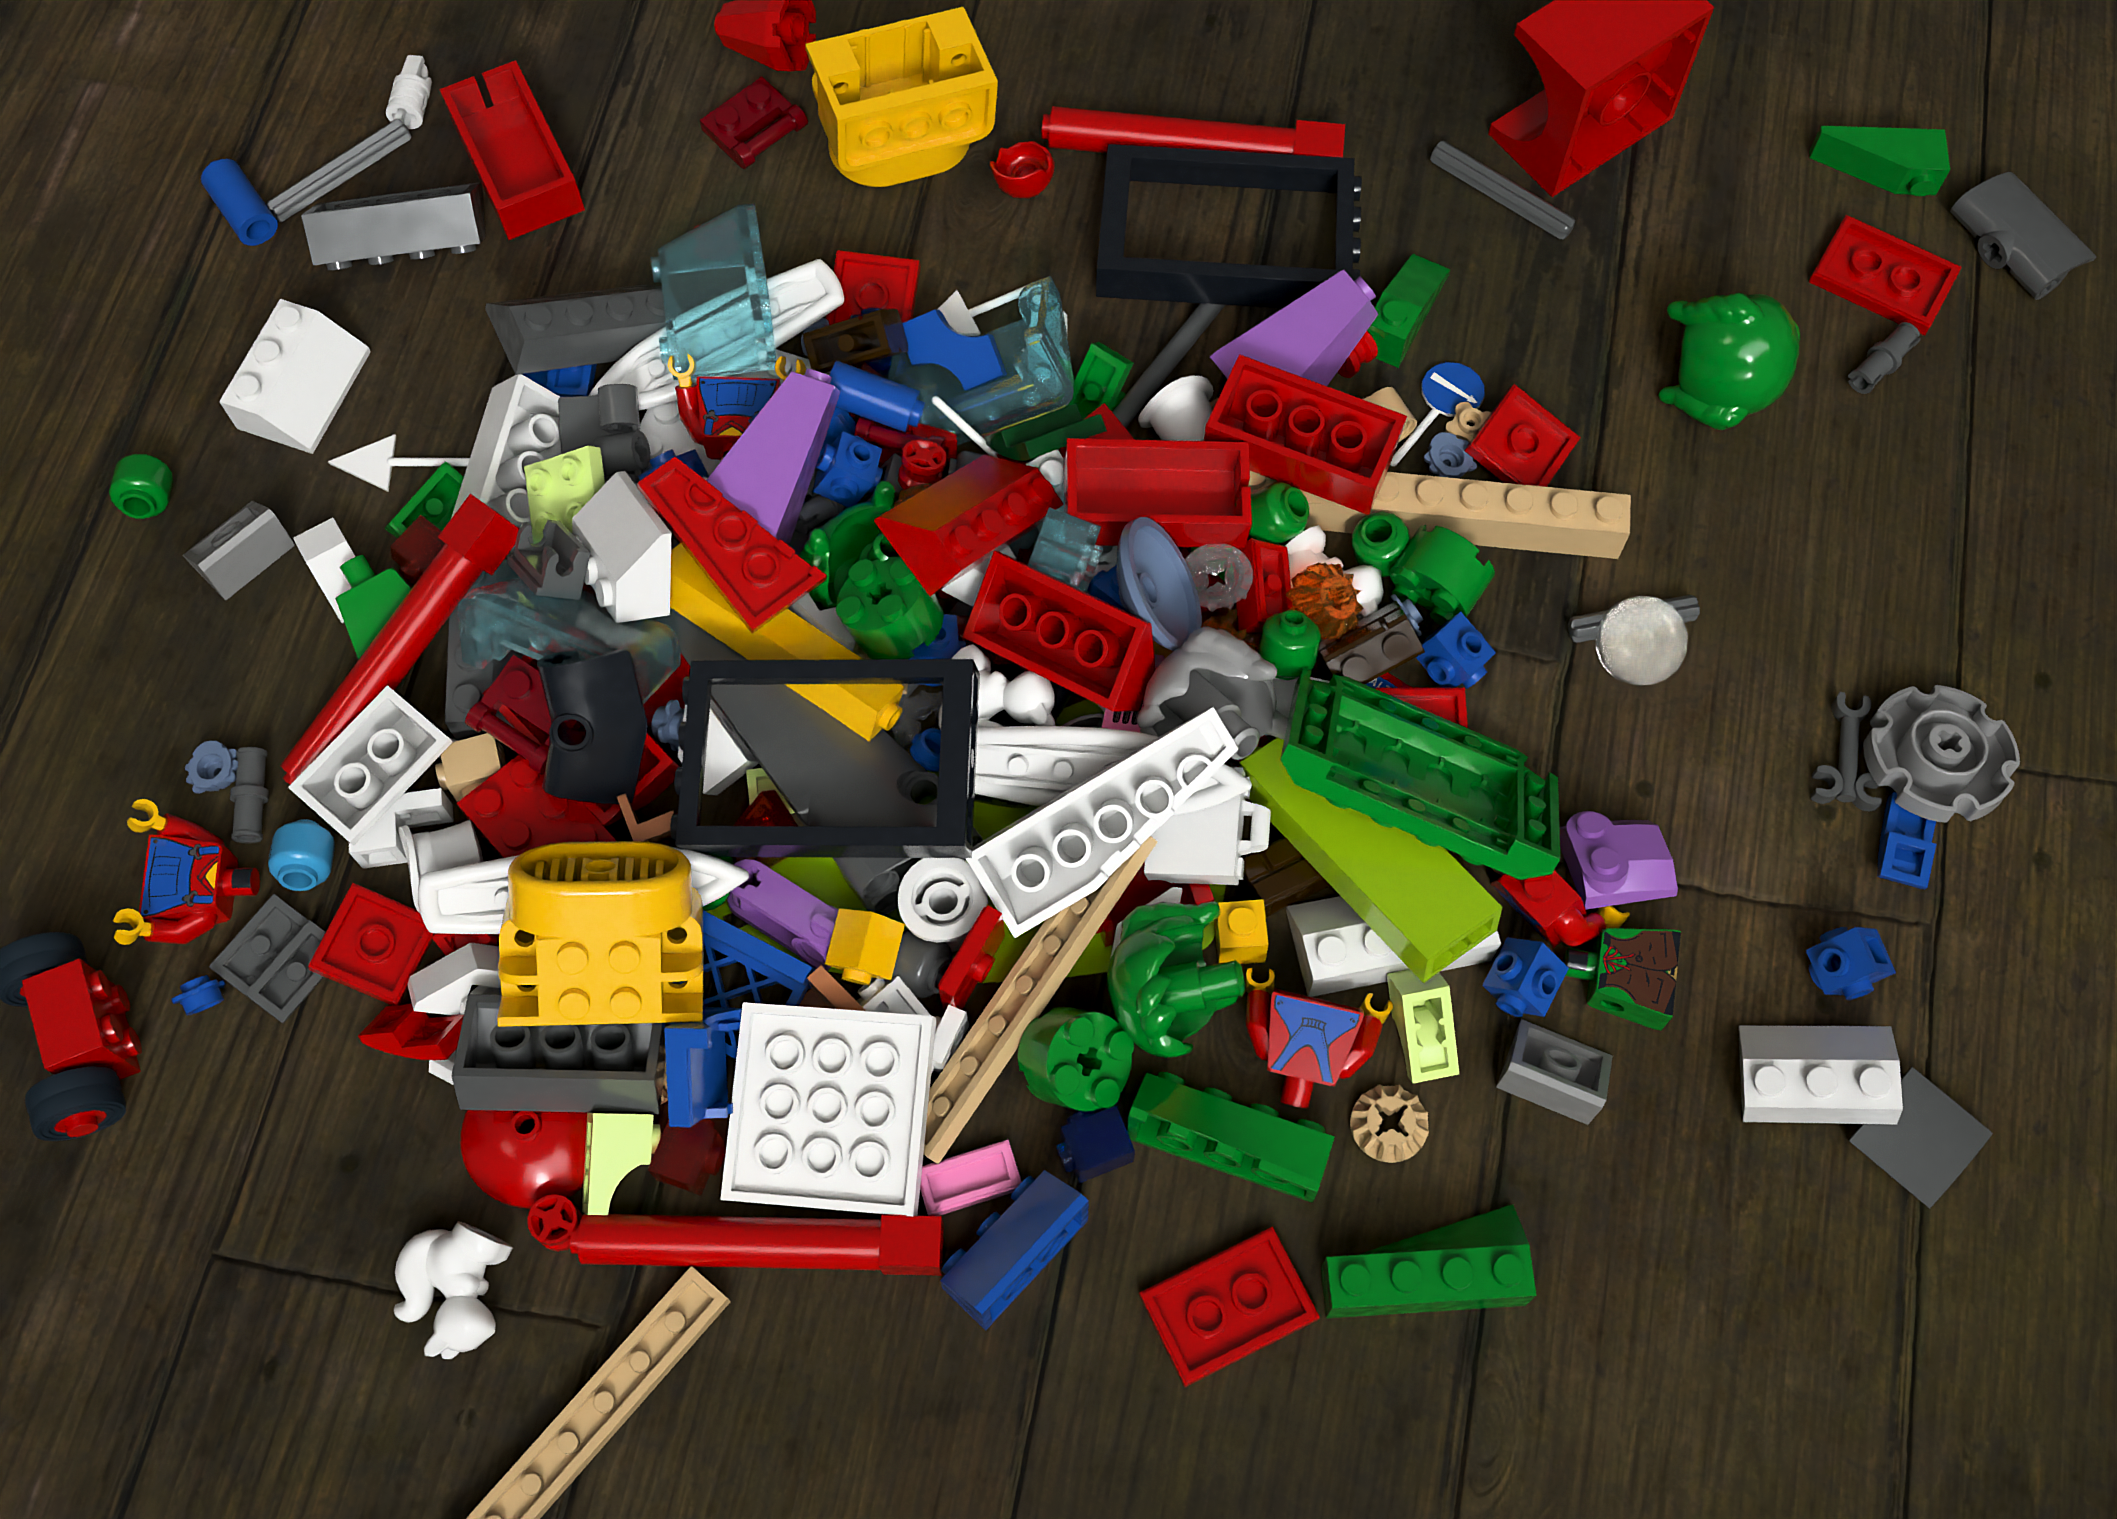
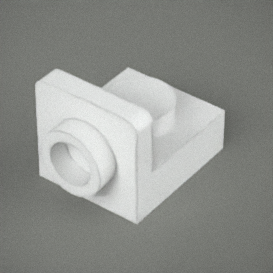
[857,976,931,1016]
[931,1005,969,1074]

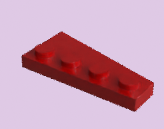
[637,457,827,634]

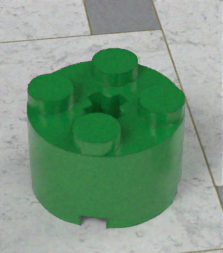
[1389,525,1495,626]
[836,557,944,660]
[1018,1007,1134,1111]

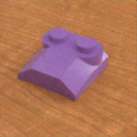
[1560,811,1678,909]

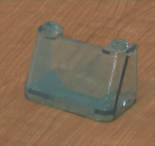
[651,203,776,380]
[888,276,1075,445]
[457,577,681,704]

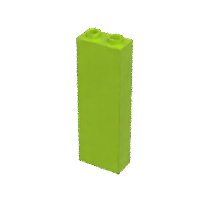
[1239,738,1502,983]

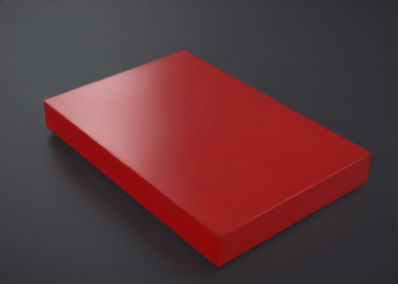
[1809,215,1962,336]
[1139,1226,1320,1388]

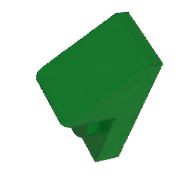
[1062,342,1134,420]

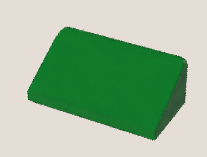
[384,461,464,554]

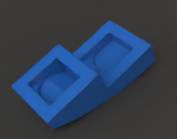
[1877,792,1937,890]

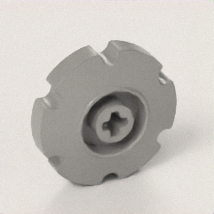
[1863,685,2020,823]

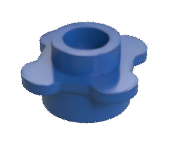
[171,975,226,1016]

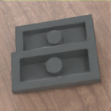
[209,894,326,1024]
[1848,1067,1993,1209]

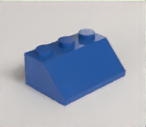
[940,1170,1089,1331]

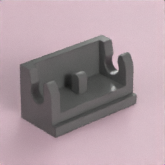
[507,520,590,600]

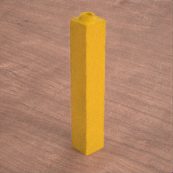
[670,543,904,742]

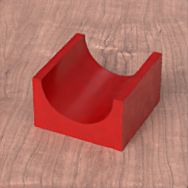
[1488,0,1714,197]

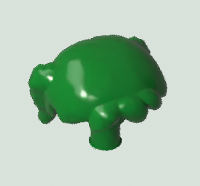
[1658,293,1800,430]
[798,481,900,610]
[1107,902,1245,1058]

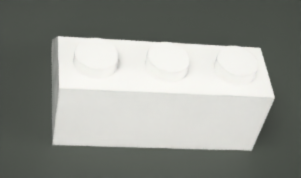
[219,299,371,454]
[572,471,671,623]
[288,685,453,846]
[1739,1026,1903,1124]

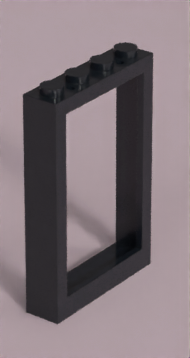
[1096,144,1362,308]
[670,659,980,858]

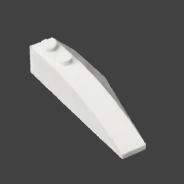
[966,706,1239,938]

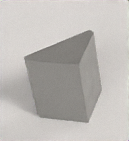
[182,501,295,600]
[1496,1019,1613,1125]

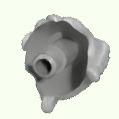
[1137,626,1288,760]

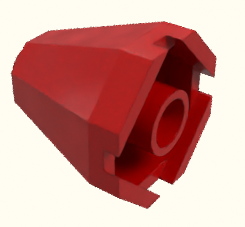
[714,0,816,72]

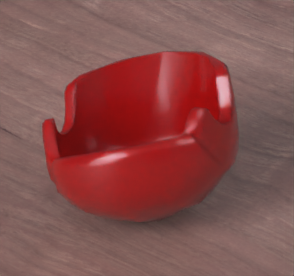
[990,141,1055,199]

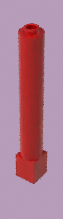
[1042,106,1346,158]
[280,493,519,785]
[570,1213,944,1276]

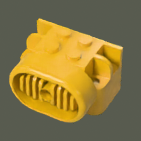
[805,7,998,187]
[497,841,704,1027]

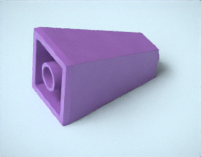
[1210,269,1379,386]
[706,368,841,544]

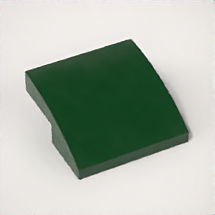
[984,403,1107,461]

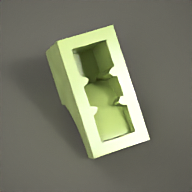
[1387,969,1459,1084]
[582,1112,661,1215]

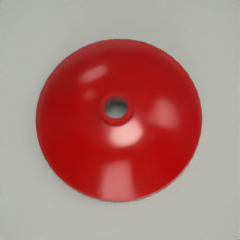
[460,1110,587,1209]

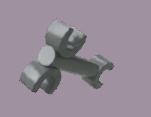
[1811,692,1882,812]

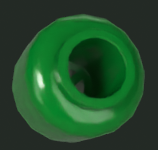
[109,454,174,519]
[1249,482,1309,545]
[1351,511,1410,577]
[1257,610,1321,680]

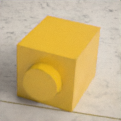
[1214,899,1268,964]
[825,908,905,985]

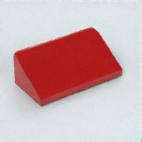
[1232,538,1293,633]

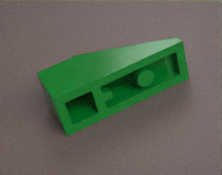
[1809,126,1950,196]
[1367,254,1451,368]

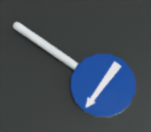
[1390,362,1485,466]

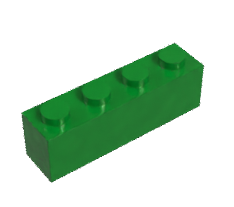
[1127,1072,1335,1203]
[1321,1204,1537,1318]

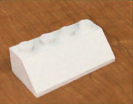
[451,374,561,559]
[1286,896,1501,997]

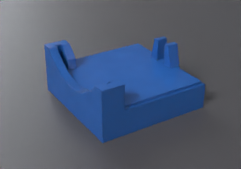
[664,1007,742,1127]

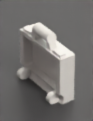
[1144,767,1271,885]

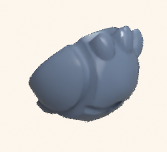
[1424,432,1477,478]
[185,740,238,794]

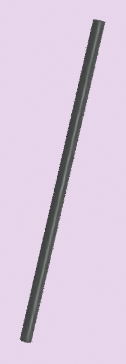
[899,303,1225,707]

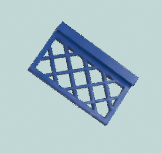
[669,910,815,1059]

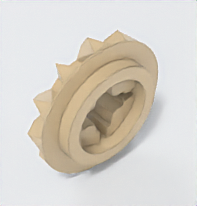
[1350,1084,1429,1163]

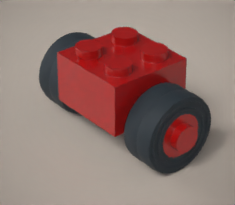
[0,932,142,1141]

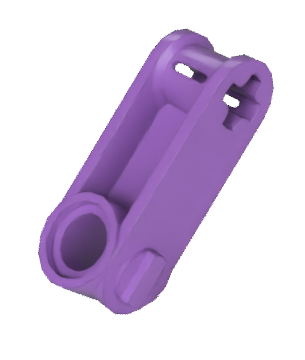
[727,859,839,971]

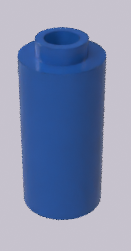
[201,159,278,246]
[829,360,926,433]

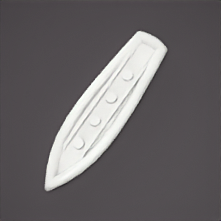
[588,259,845,411]
[975,726,1252,816]
[418,847,749,934]

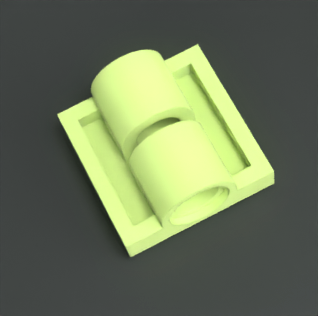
[524,446,605,544]

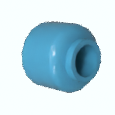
[268,819,335,891]

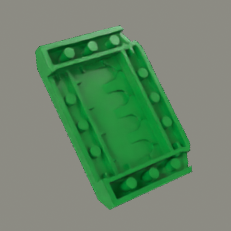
[1280,669,1560,880]

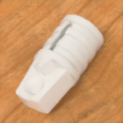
[386,55,432,129]

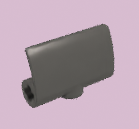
[1950,172,2096,300]
[558,384,651,486]

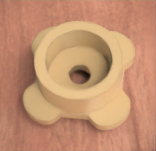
[1445,402,1491,443]

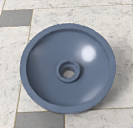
[1116,517,1202,651]

